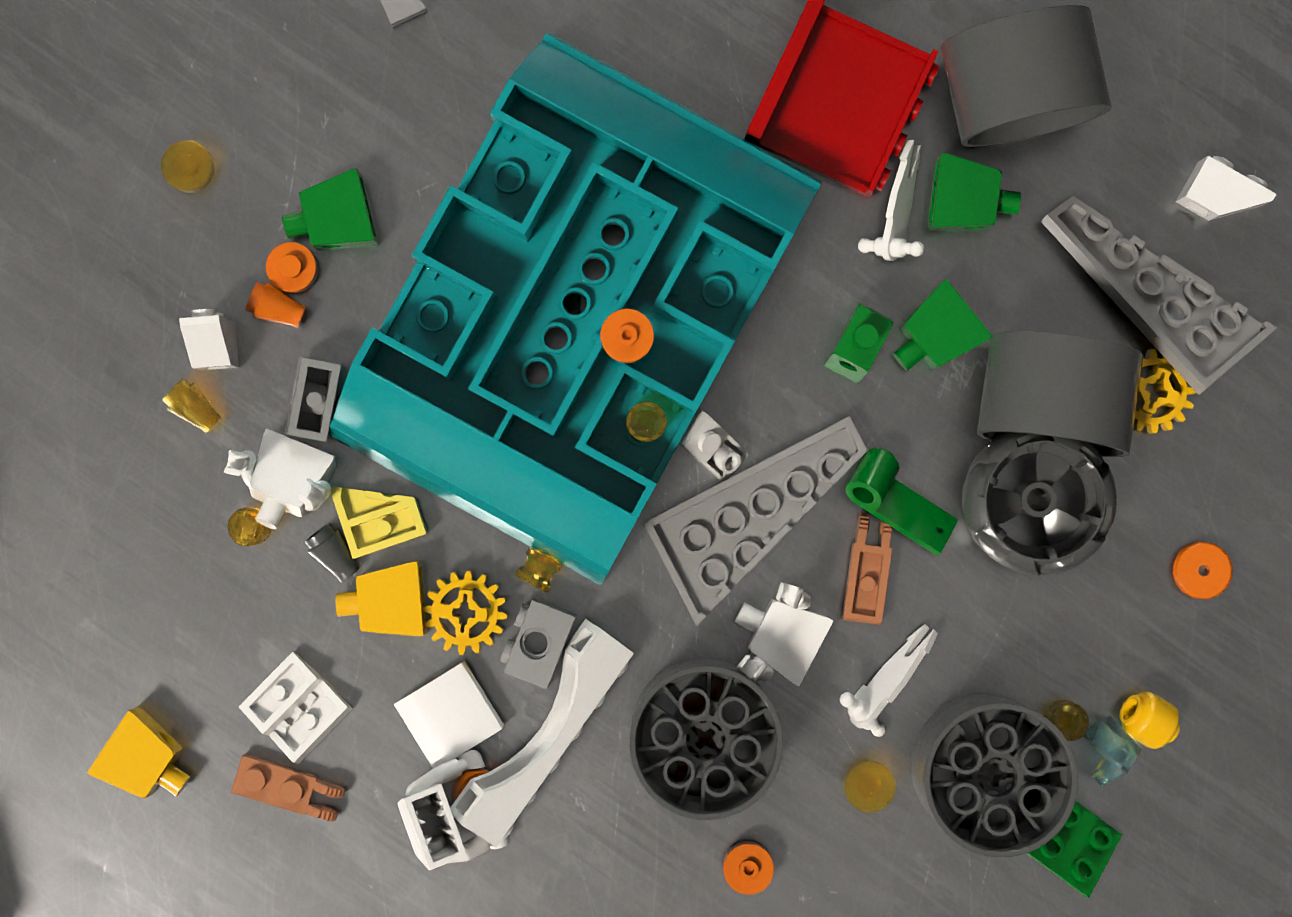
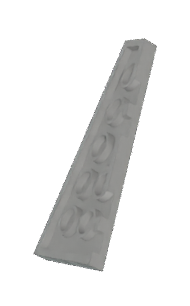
[1041,196,1277,395]
[643,416,868,626]

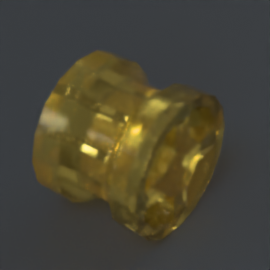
[626,402,667,442]
[227,507,272,546]
[514,547,563,593]
[1044,699,1089,741]

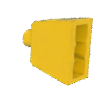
[335,560,428,636]
[87,706,191,799]

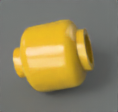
[1119,691,1180,749]

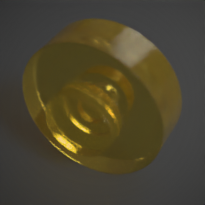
[161,140,215,193]
[843,760,895,813]

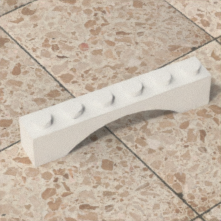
[450,619,634,847]

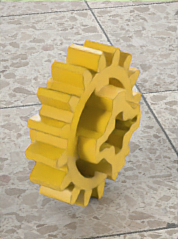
[1133,349,1196,434]
[423,570,508,655]

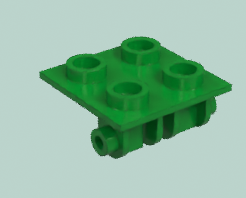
[1026,801,1122,899]

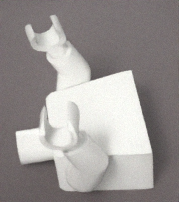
[224,428,336,529]
[734,582,833,686]
[397,750,510,870]

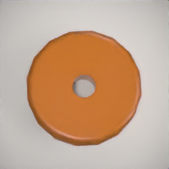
[1172,542,1233,599]

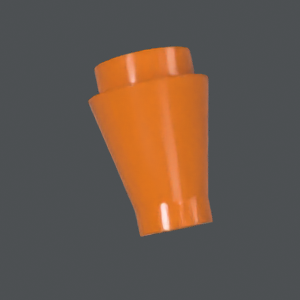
[245,282,306,328]

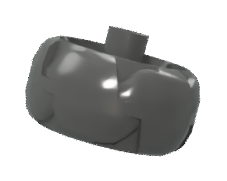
[962,432,1117,576]

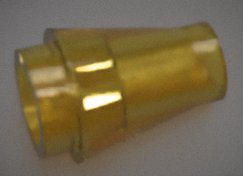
[162,378,221,434]

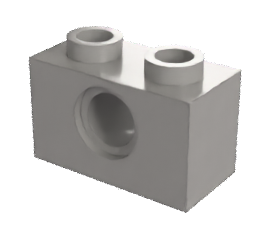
[285,356,341,442]
[500,598,577,690]

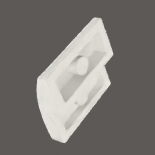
[239,652,353,764]
[394,661,505,768]

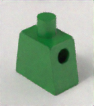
[927,153,1021,232]
[282,168,379,250]
[893,279,991,371]
[824,301,894,384]

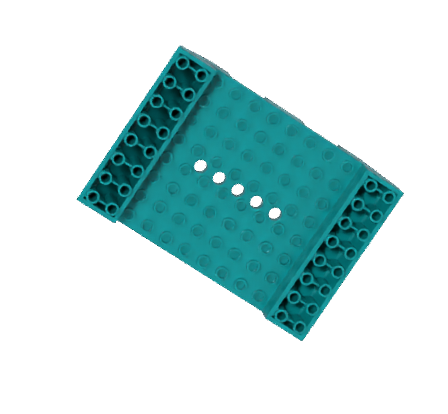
[329,33,823,585]

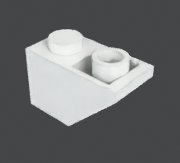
[1175,156,1276,221]
[179,309,239,371]
[679,408,749,482]

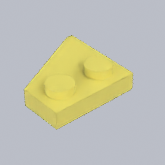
[331,487,428,559]

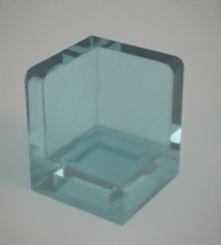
[1083,715,1142,786]

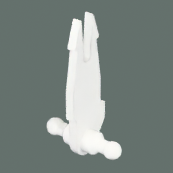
[858,140,925,261]
[840,624,938,737]

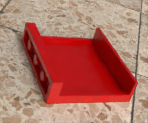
[745,0,940,198]

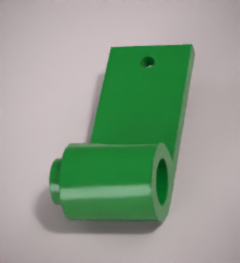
[846,448,958,556]

